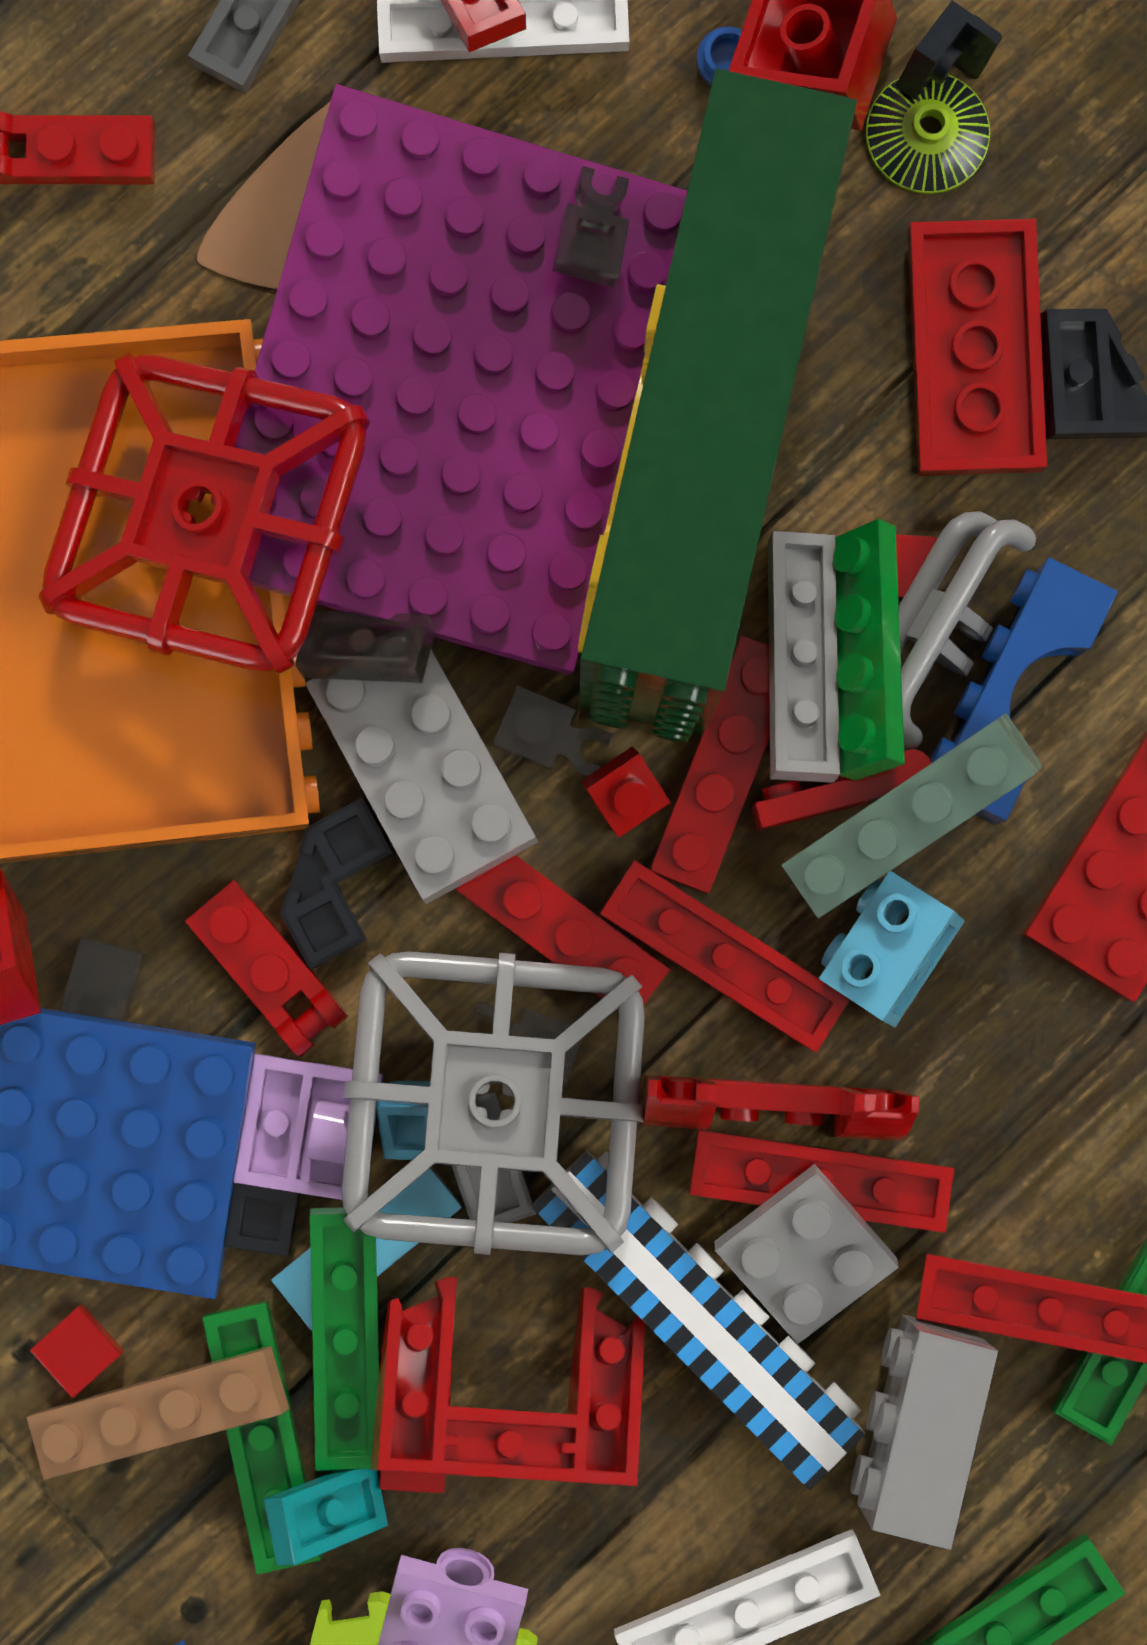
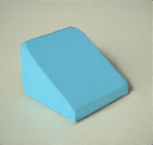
[376,1081,431,1160]

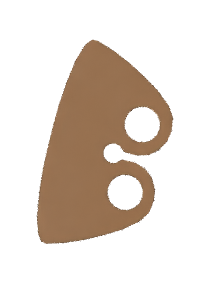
[197,102,330,289]

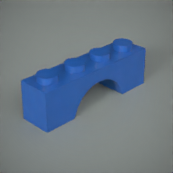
[930,557,1118,825]

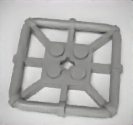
[342,951,645,1255]

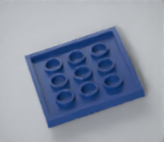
[0,1008,256,1299]

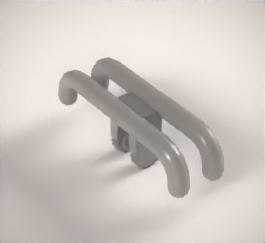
[899,511,1036,750]

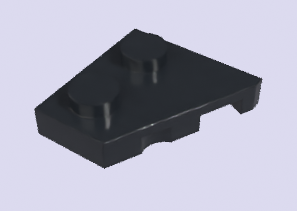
[1040,309,1147,439]

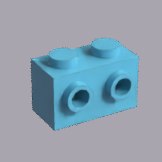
[819,871,965,1028]

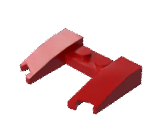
[641,1074,919,1141]
[370,1277,645,1486]

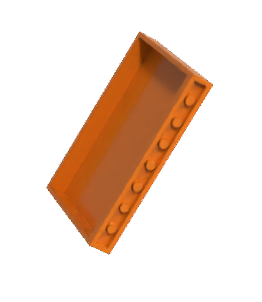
[0,319,320,864]

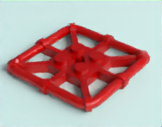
[38,352,370,674]

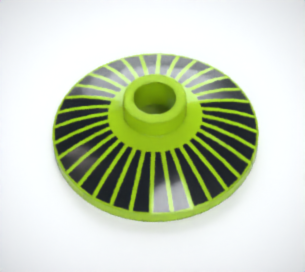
[865,75,990,195]

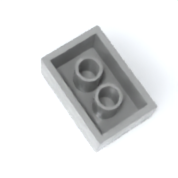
[851,1314,998,1550]

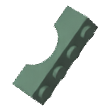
[782,713,1043,918]

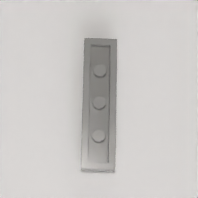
[768,531,840,783]

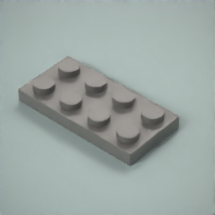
[305,629,538,904]

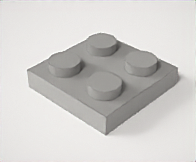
[715,1164,899,1344]

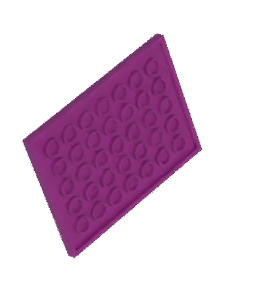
[234,84,687,675]

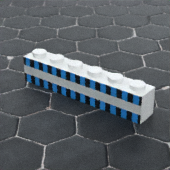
[532,1149,865,1490]

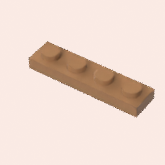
[26,1346,289,1480]

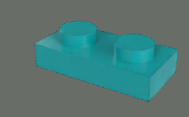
[264,1468,388,1565]

